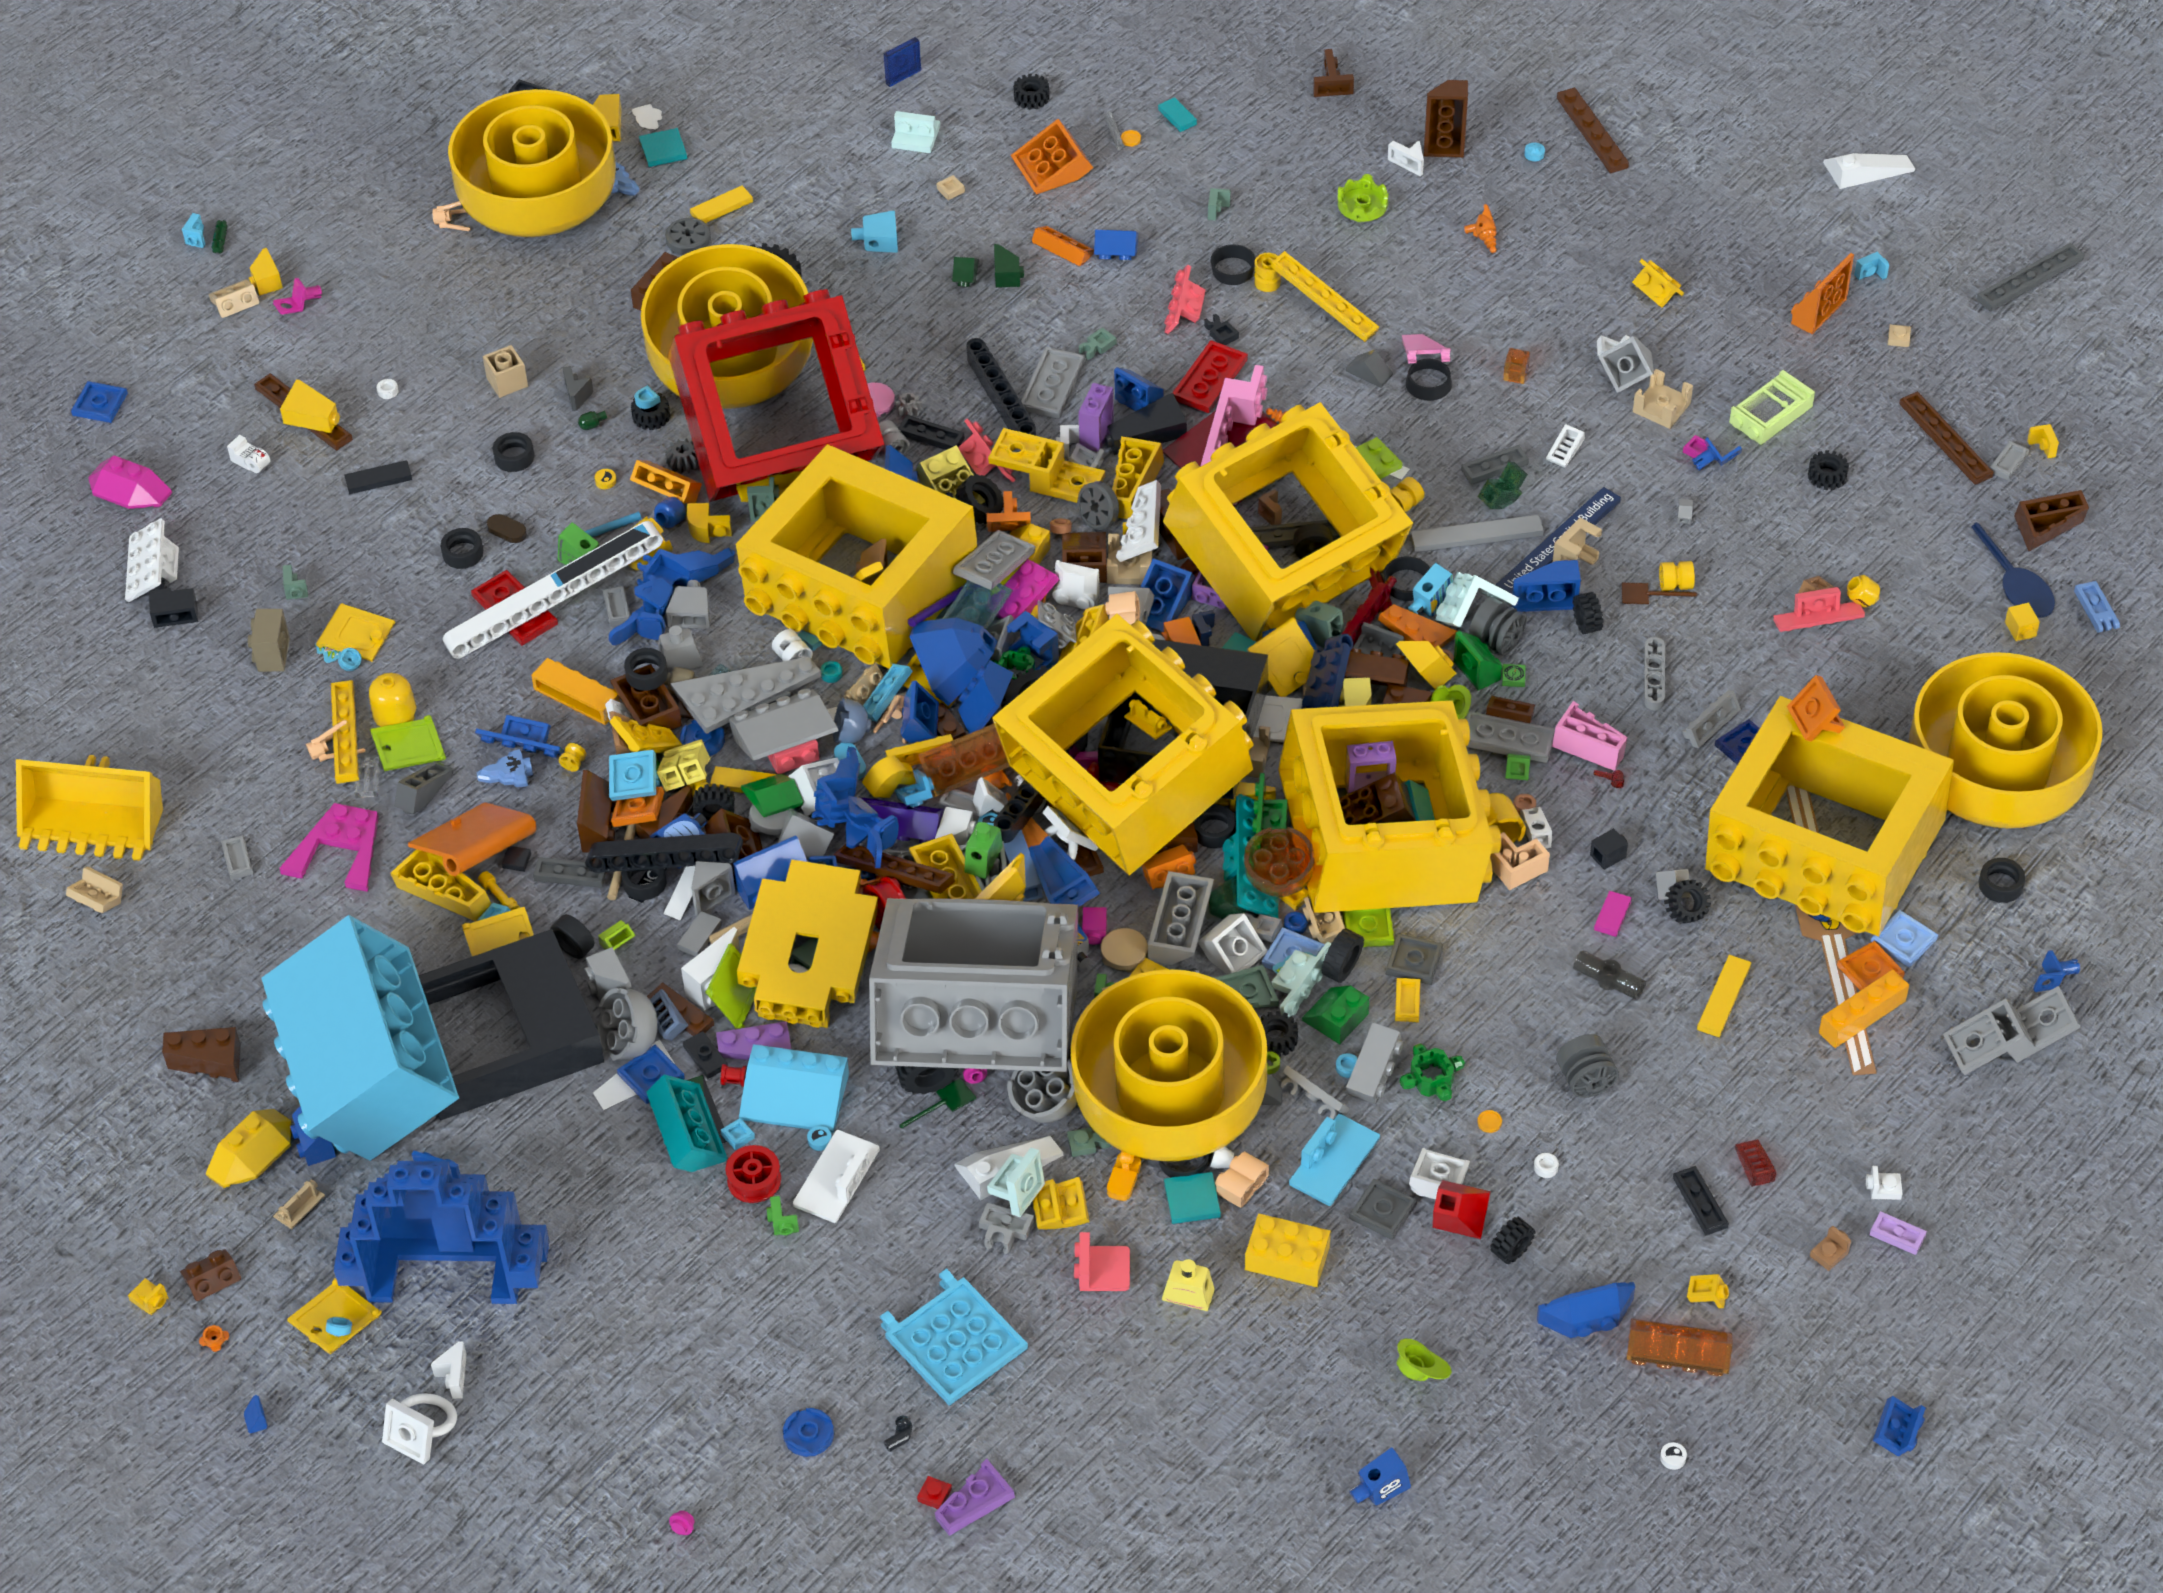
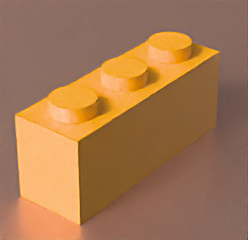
[630,460,702,503]

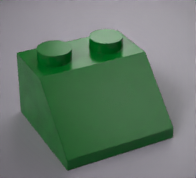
[1453,631,1502,691]
[1302,985,1370,1045]

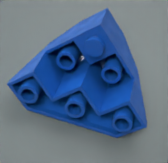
[909,617,998,706]

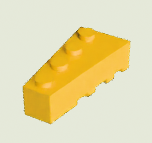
[1112,436,1164,519]
[390,849,491,922]

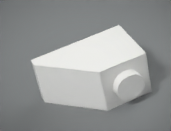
[935,807,976,845]

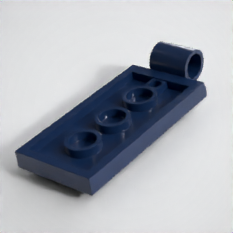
[1301,634,1353,709]

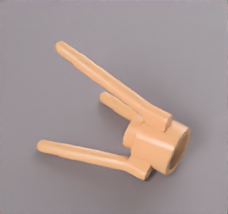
[433,201,471,231]
[873,695,907,744]
[306,720,365,762]

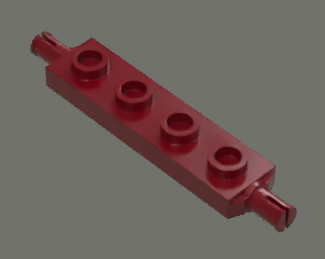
[1341,576,1397,648]

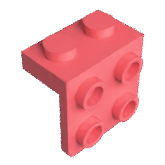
[767,739,819,774]
[1074,1232,1130,1291]

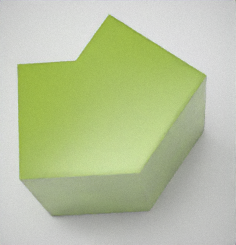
[598,920,636,950]

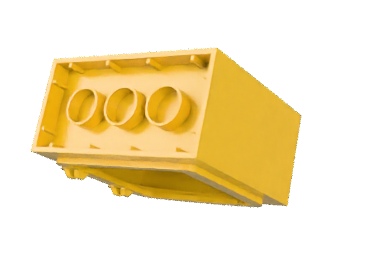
[1163,402,1413,642]
[736,444,978,669]
[992,614,1254,876]
[1705,696,1954,937]
[1278,700,1501,913]

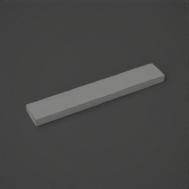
[1410,515,1544,552]

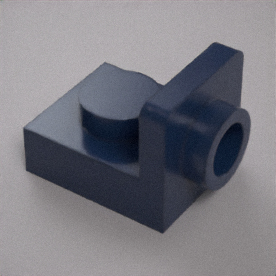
[1192,610,1215,646]

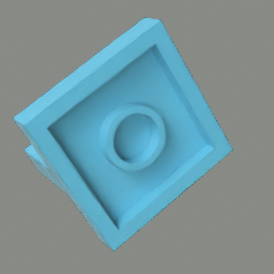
[609,750,663,801]

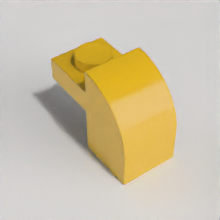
[687,503,732,543]
[862,755,916,798]

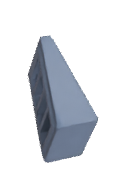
[650,989,688,1041]

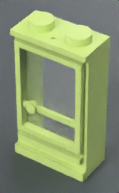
[1729,370,1815,445]

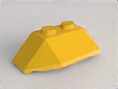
[1058,604,1109,662]
[975,852,1026,901]
[206,1109,292,1188]

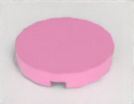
[867,382,895,417]

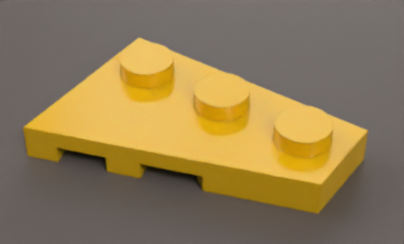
[610,716,682,753]

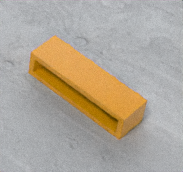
[531,658,621,725]
[1819,970,1909,1048]

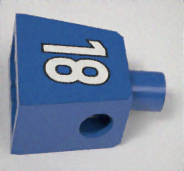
[1349,1447,1411,1505]

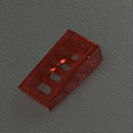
[1735,1139,1776,1187]

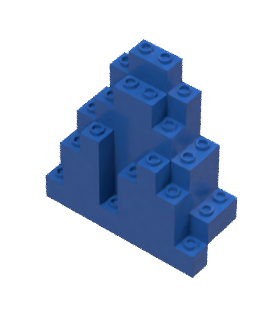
[334,1161,550,1304]

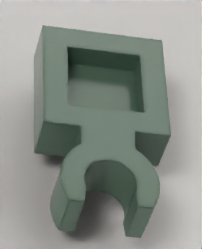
[1079,327,1117,360]
[1067,1128,1112,1157]

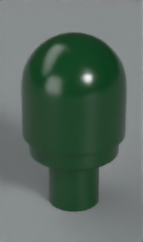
[578,411,608,430]

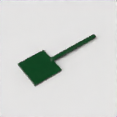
[899,1078,976,1128]

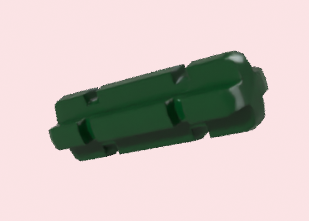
[211,220,228,254]

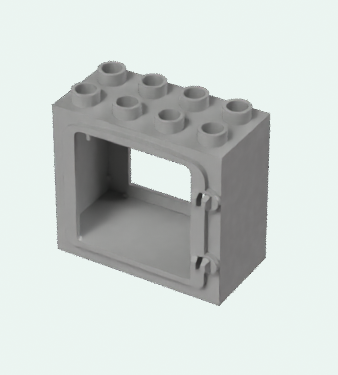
[869,898,1078,1072]

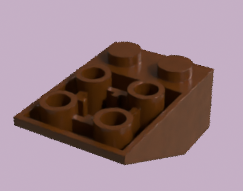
[1062,532,1107,583]
[1339,772,1416,825]

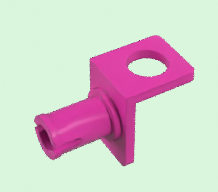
[273,278,322,315]

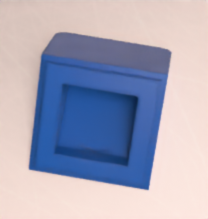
[244,1395,268,1433]

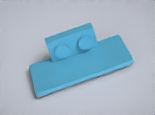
[1289,1114,1380,1206]

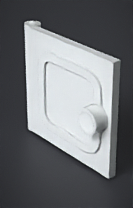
[1253,696,1303,742]

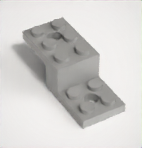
[1943,986,2081,1075]

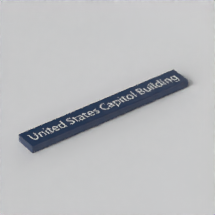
[1495,487,1621,594]

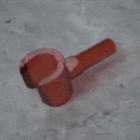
[1593,770,1625,788]

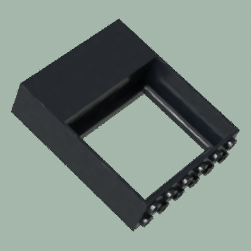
[1098,639,1269,800]
[418,929,604,1121]

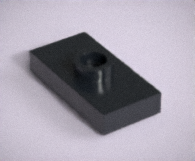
[683,1031,728,1079]

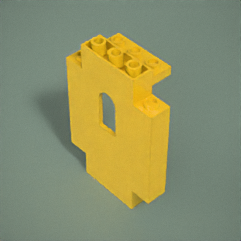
[737,859,878,1028]

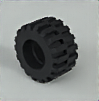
[895,1066,959,1094]

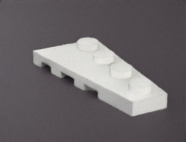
[1116,480,1161,562]

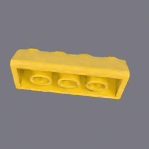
[909,833,982,899]

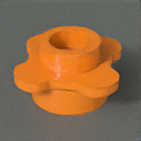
[199,1325,229,1352]

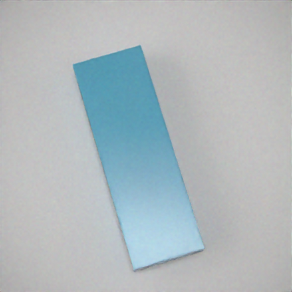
[863,664,913,722]

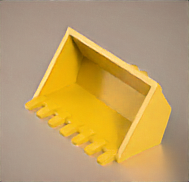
[16,755,163,861]

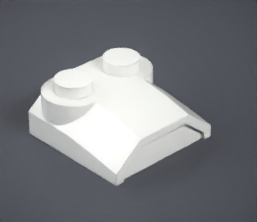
[1052,560,1100,610]
[1409,1148,1470,1199]

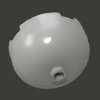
[595,988,657,1061]
[1007,1058,1081,1123]

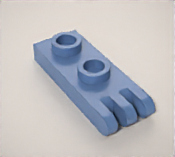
[2074,581,2120,633]

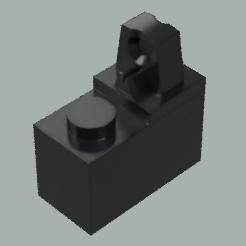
[149,580,198,628]

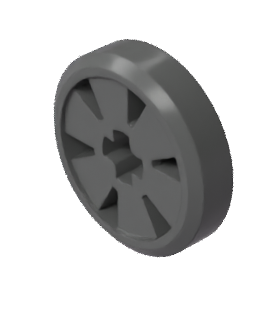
[665,218,711,255]
[1077,481,1119,530]

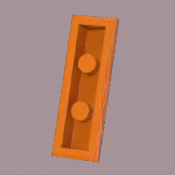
[1032,226,1094,266]

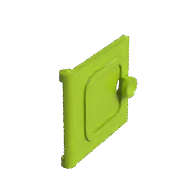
[370,715,446,771]
[705,943,757,1029]

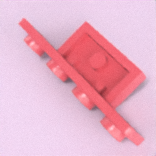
[1164,265,1206,334]
[958,418,1016,482]
[1773,587,1865,632]

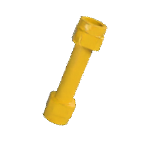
[478,871,520,910]

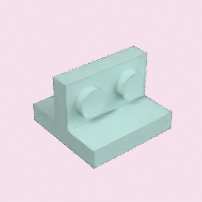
[891,111,940,153]
[987,1147,1045,1217]

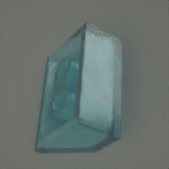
[942,580,1013,630]

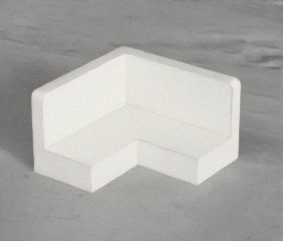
[788,758,839,816]

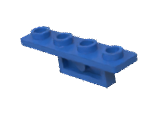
[475,715,565,758]

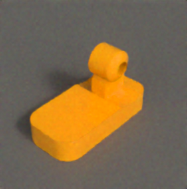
[1107,1151,1141,1201]

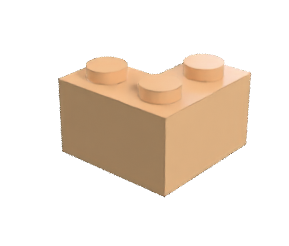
[1490,832,1550,890]

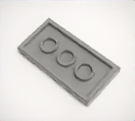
[1021,347,1086,419]
[953,530,1036,590]
[1466,711,1555,763]

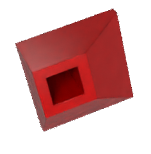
[1432,1180,1491,1239]

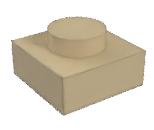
[937,175,965,200]
[1888,324,1911,347]

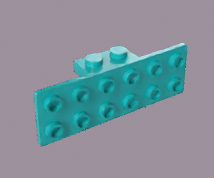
[1222,794,1279,918]

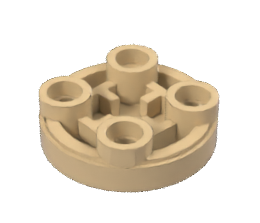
[1101,928,1148,973]

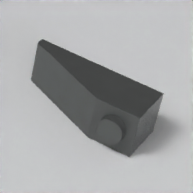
[394,761,454,814]

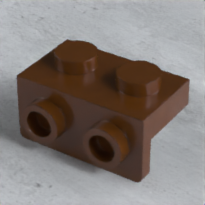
[180,1249,241,1301]

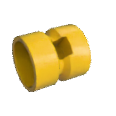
[1254,253,1281,292]
[1390,477,1425,513]
[1659,561,1695,591]

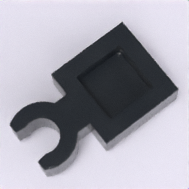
[1204,314,1239,345]

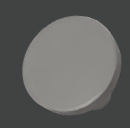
[749,804,794,838]

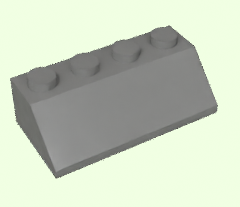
[1148,871,1214,965]

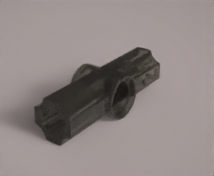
[1573,950,1646,999]

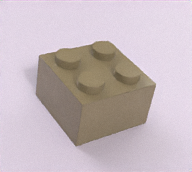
[248,609,290,672]

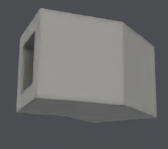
[1677,499,1693,524]

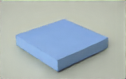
[1871,910,1938,968]
[1262,927,1325,970]

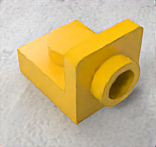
[2027,424,2059,458]
[1687,1274,1729,1308]
[128,1278,168,1315]

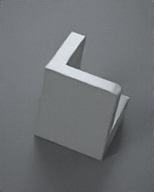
[1656,869,1691,900]

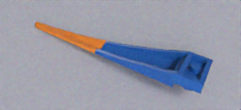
[1006,793,1100,907]

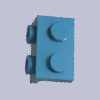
[895,769,934,807]

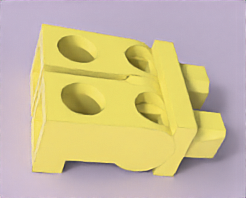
[657,739,710,792]

